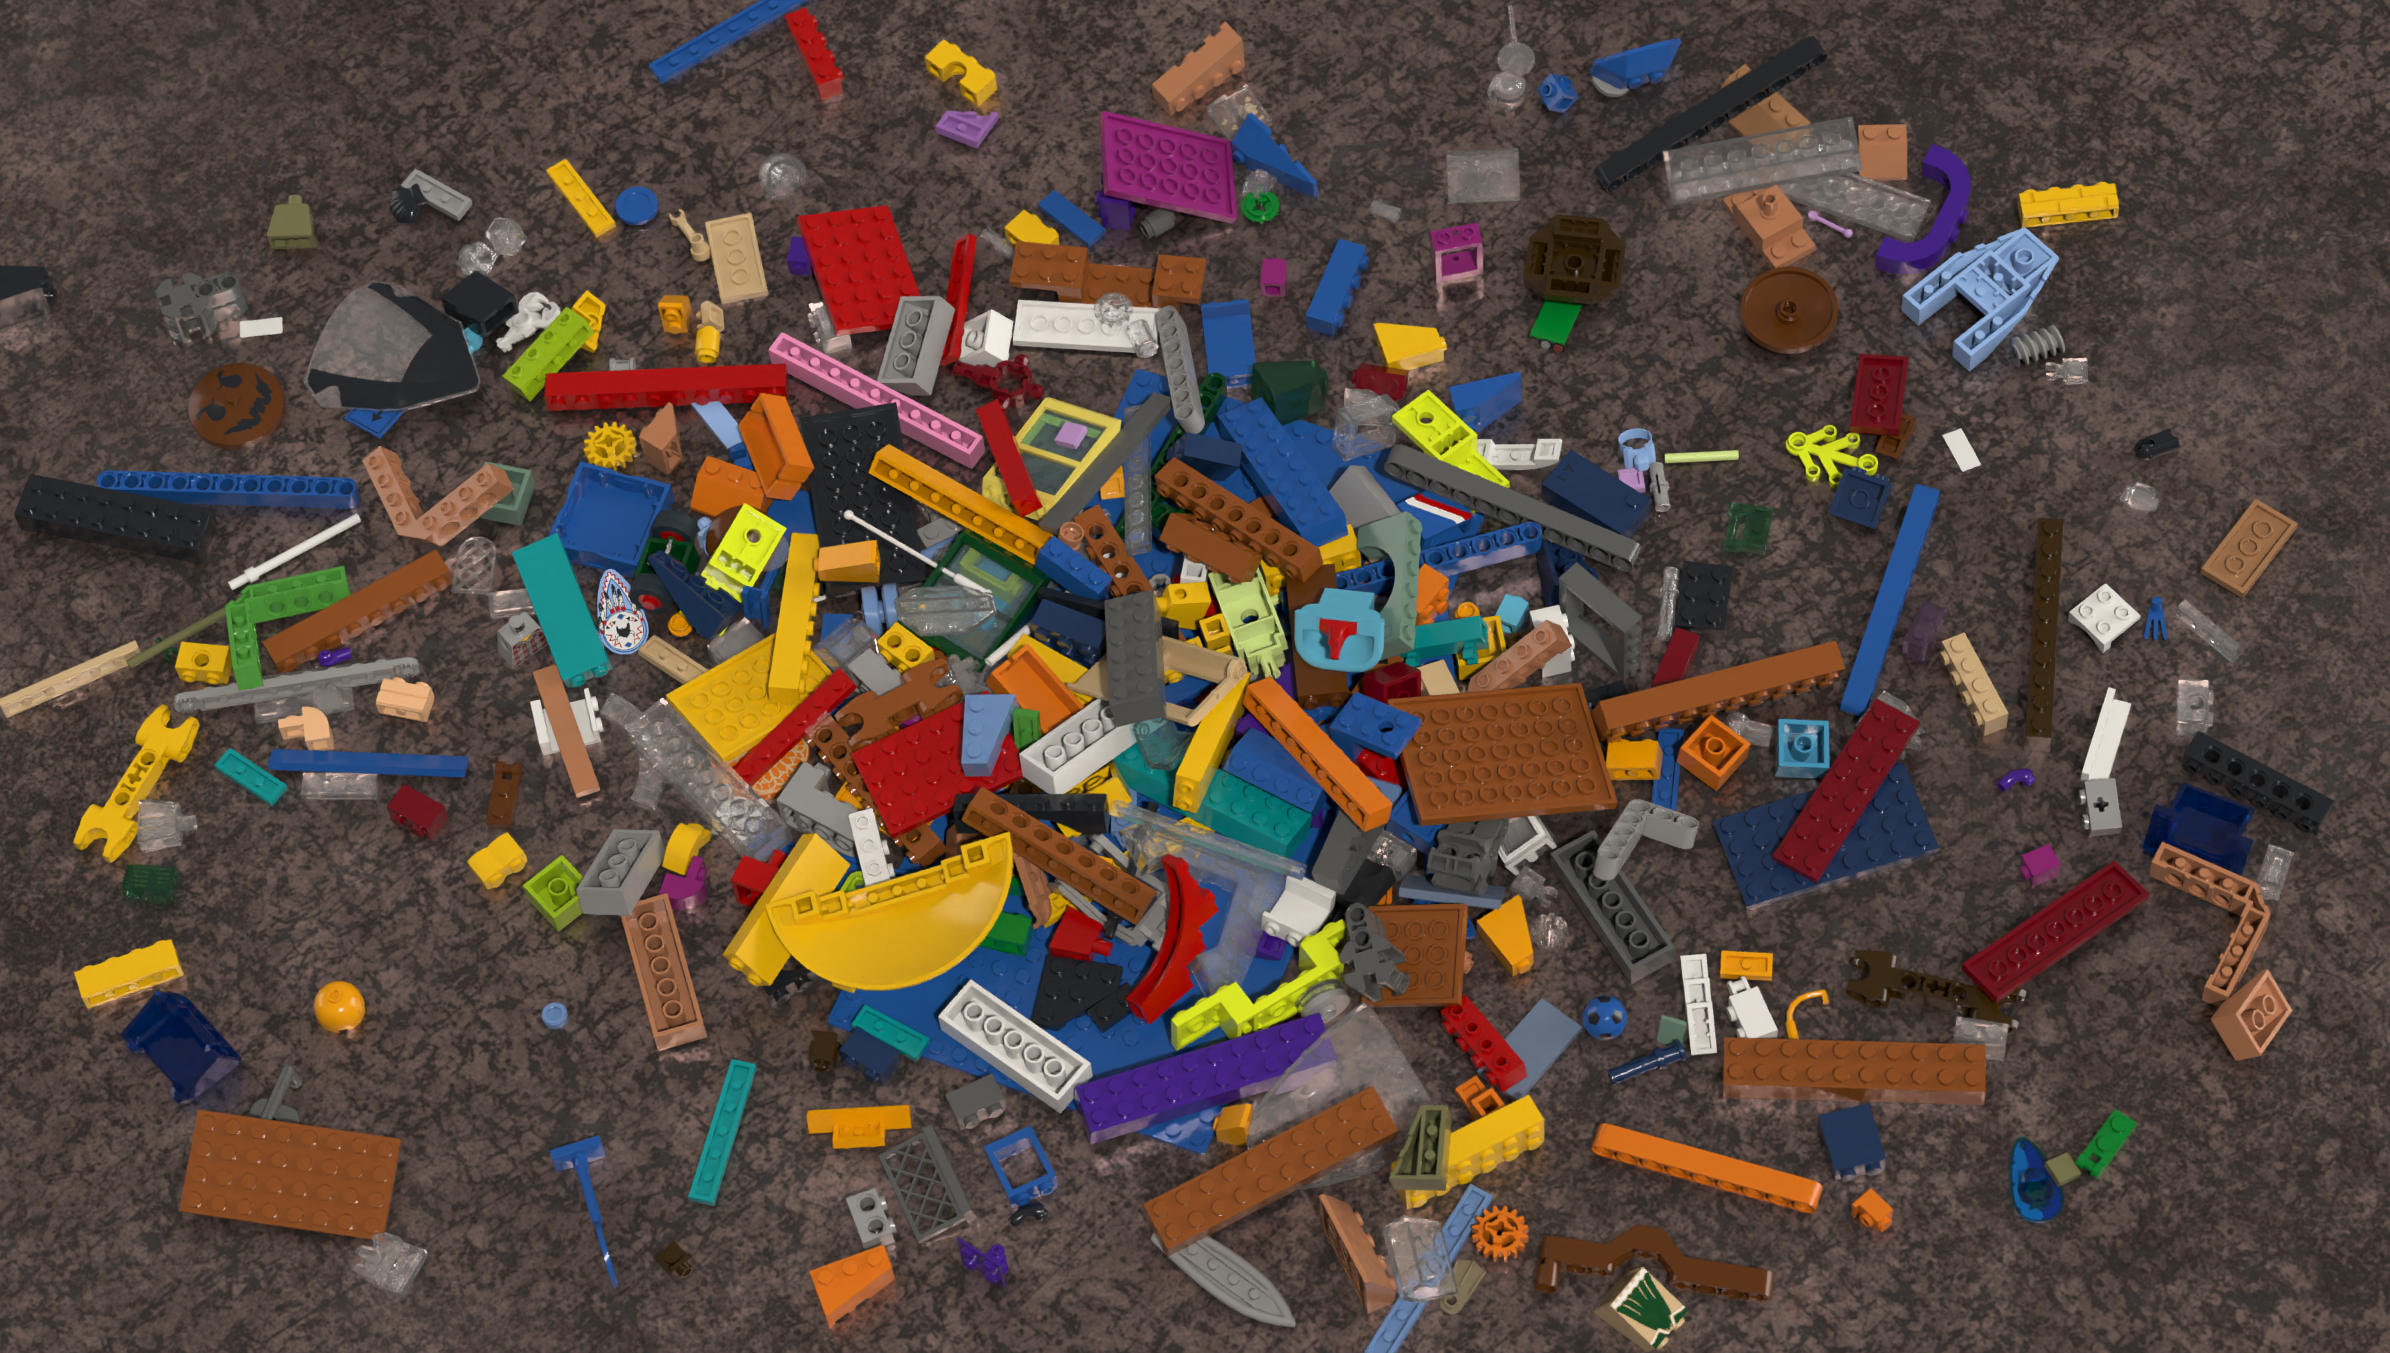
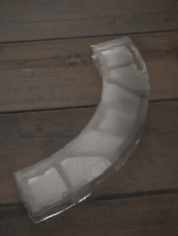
[600,692,665,812]

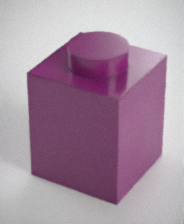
[1260,258,1287,297]
[2019,844,2061,887]

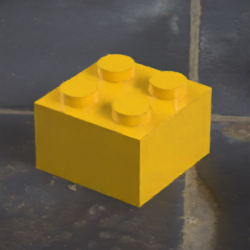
[1454,615,1507,680]

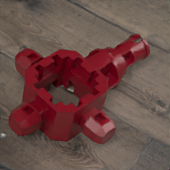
[953,354,1045,413]

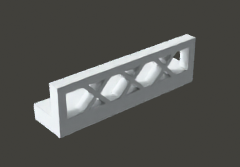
[2080,687,2131,787]

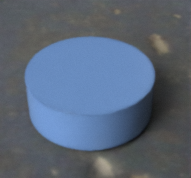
[542,1002,568,1029]

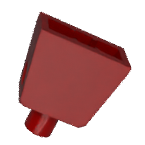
[1049,906,1114,962]

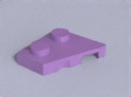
[935,111,998,149]

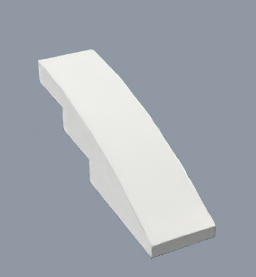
[1680,954,1717,1056]

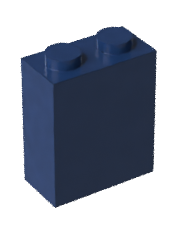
[1166,432,1242,481]
[1818,1104,1886,1182]

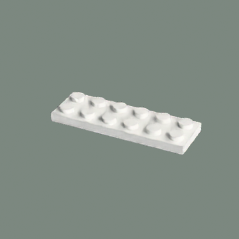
[1013,300,1161,354]

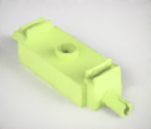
[1208,567,1288,679]

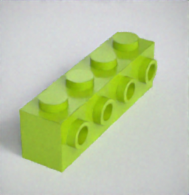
[502,307,594,401]

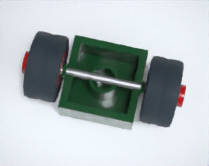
[629,510,701,613]

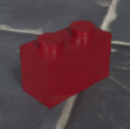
[387,784,449,840]

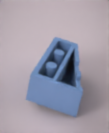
[961,694,1019,777]

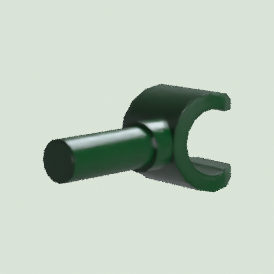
[155,637,179,665]

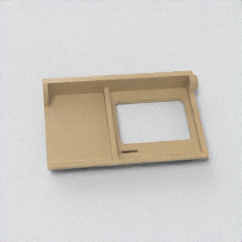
[1066,635,1247,727]

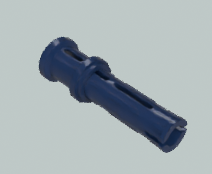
[1607,1039,1687,1086]

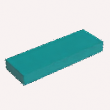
[214,748,288,807]
[851,1004,930,1062]

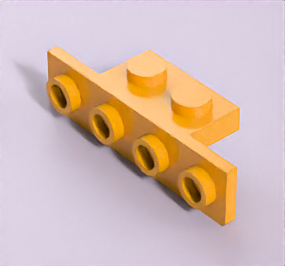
[806,1105,912,1149]

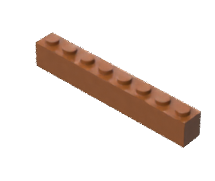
[263,550,454,675]

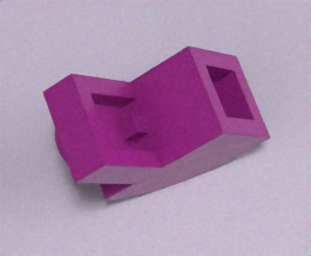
[658,856,708,910]

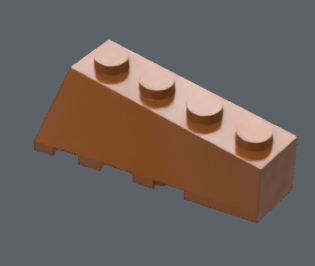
[1159,513,1263,585]

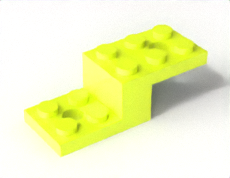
[1392,390,1510,514]
[677,503,787,639]

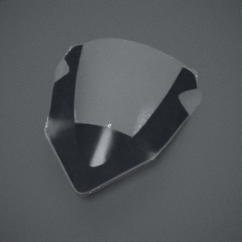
[303,280,481,412]

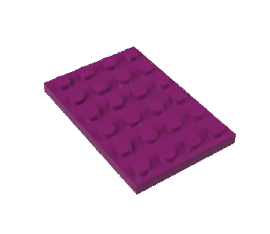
[1099,111,1237,224]

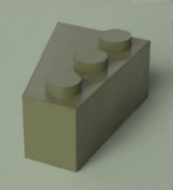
[1389,1105,1452,1191]

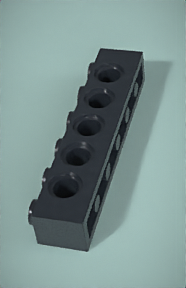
[2182,731,2334,835]

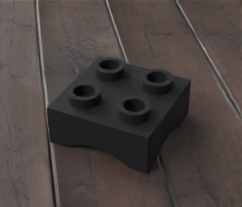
[1335,858,1397,908]

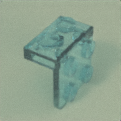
[1132,717,1195,771]

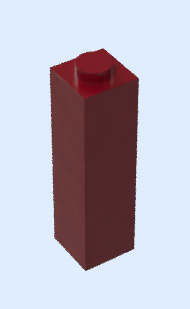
[1650,627,1700,688]

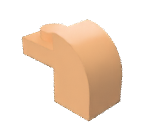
[278,706,334,751]

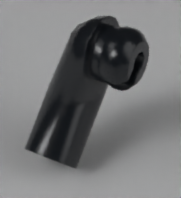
[1008,1202,1048,1228]

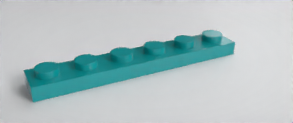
[688,1059,757,1206]

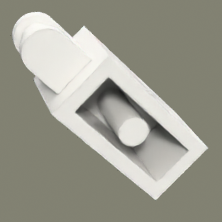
[1726,976,1778,1039]

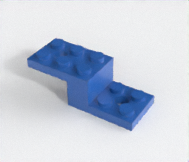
[1303,692,1422,761]

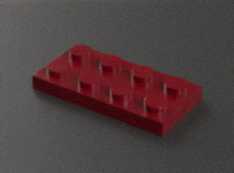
[1850,354,1909,436]

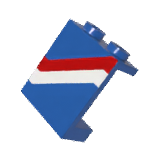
[1397,490,1473,551]

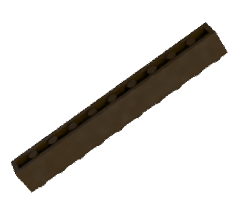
[2024,518,2063,752]

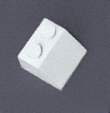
[954,309,1013,368]

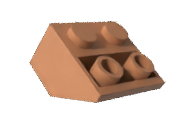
[639,402,683,475]

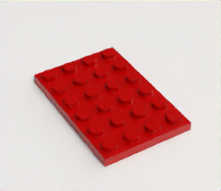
[796,205,920,336]
[851,690,1025,839]

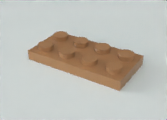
[2201,498,2298,598]

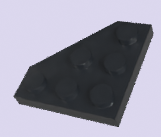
[1032,955,1124,1031]

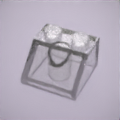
[812,617,879,677]

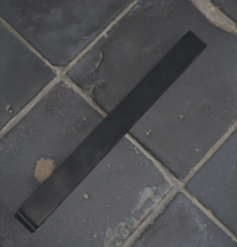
[1594,36,1828,192]

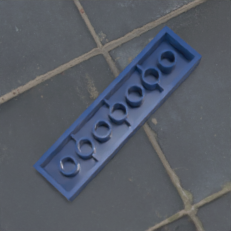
[1217,397,1348,547]

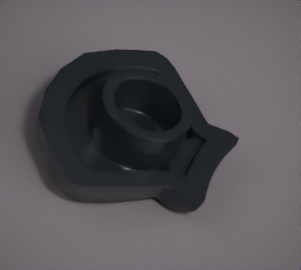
[389,183,428,224]

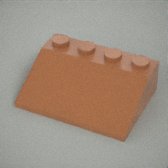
[1319,1194,1398,1314]

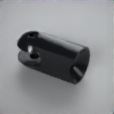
[2134,428,2180,461]

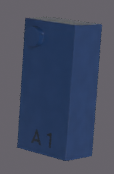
[1542,450,1651,538]

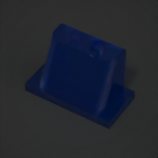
[2142,782,2255,876]

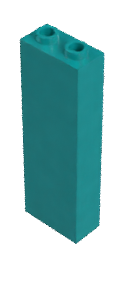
[512,533,614,688]

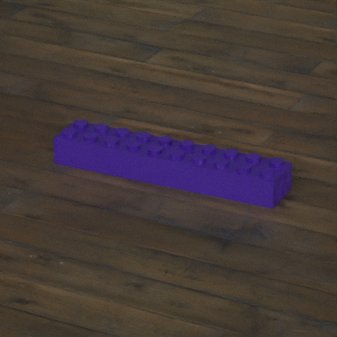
[1074,1013,1337,1144]

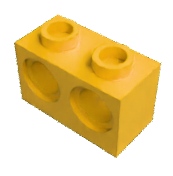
[876,622,935,675]

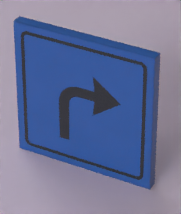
[344,406,409,439]

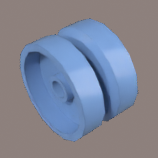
[861,582,901,641]

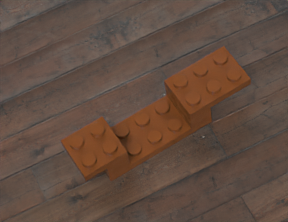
[1009,241,1207,313]

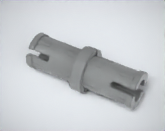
[1649,462,1671,512]

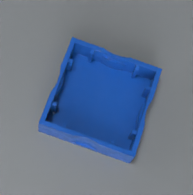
[548,461,675,578]

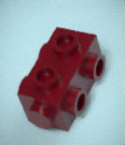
[1352,363,1409,401]

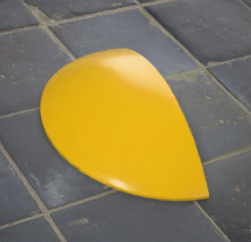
[765,832,1013,991]

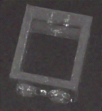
[1332,394,1400,461]

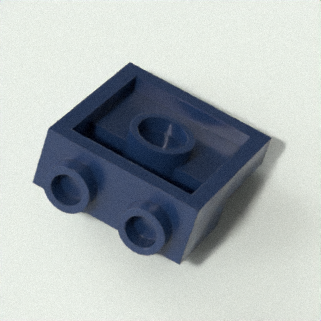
[1828,466,1893,531]

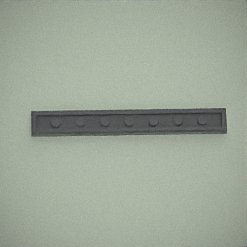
[1038,392,1173,536]

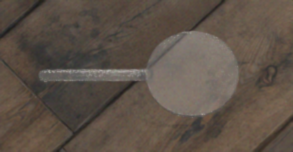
[1497,5,1535,77]

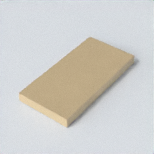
[705,213,769,304]

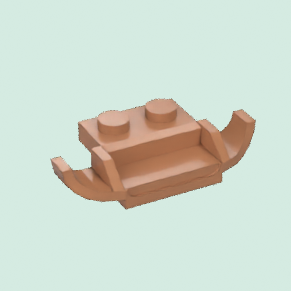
[1013,852,1052,930]

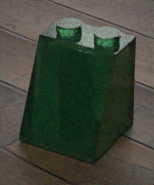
[1250,360,1329,426]

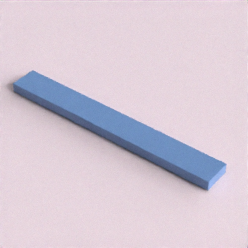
[1364,1184,1493,1353]

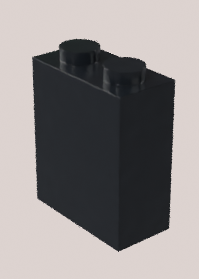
[441,270,519,339]

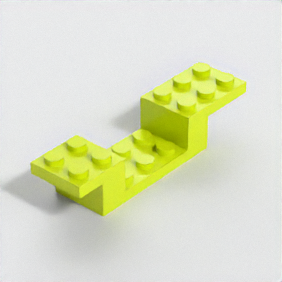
[1171,919,1348,1051]

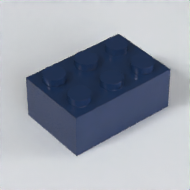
[1030,599,1107,669]

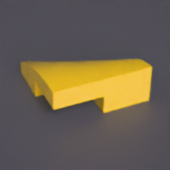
[571,290,606,353]

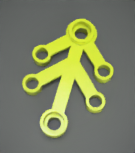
[1786,425,1878,489]

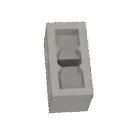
[846,1188,897,1251]

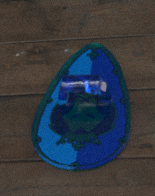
[2009,1137,2065,1223]

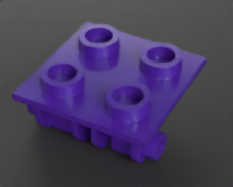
[957,1238,1008,1287]

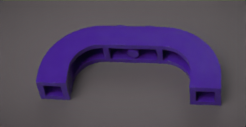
[1875,144,1971,274]

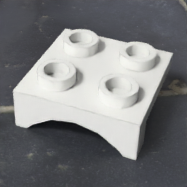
[2068,583,2141,653]

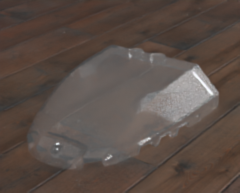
[1246,1002,1435,1190]

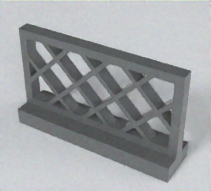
[878,1124,977,1244]

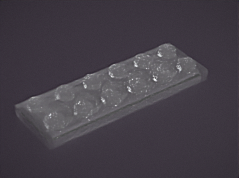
[1780,154,1931,242]

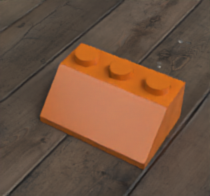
[690,455,774,518]

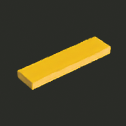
[546,158,616,238]

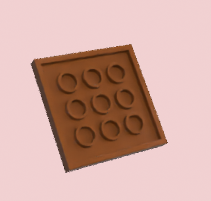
[1361,903,1468,1008]

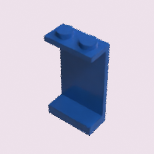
[1201,299,1258,389]

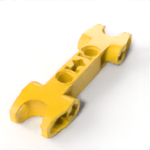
[73,704,200,863]

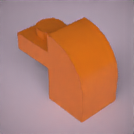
[1455,1075,1506,1122]

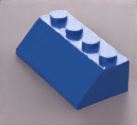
[1223,727,1328,817]

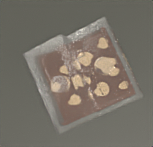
[1205,84,1273,142]

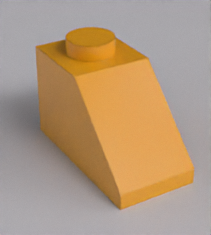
[1213,1103,1254,1148]

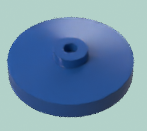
[615,186,658,225]

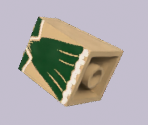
[1593,1267,1688,1352]

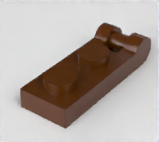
[486,761,523,829]

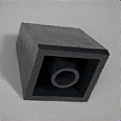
[0,265,58,330]

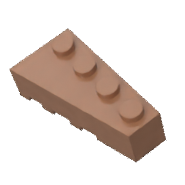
[1152,21,1245,116]

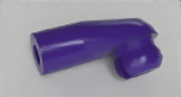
[318,647,352,668]
[1996,768,2036,792]

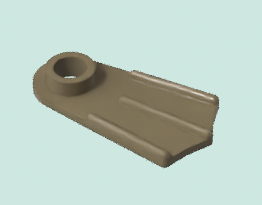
[1440,1259,1486,1314]

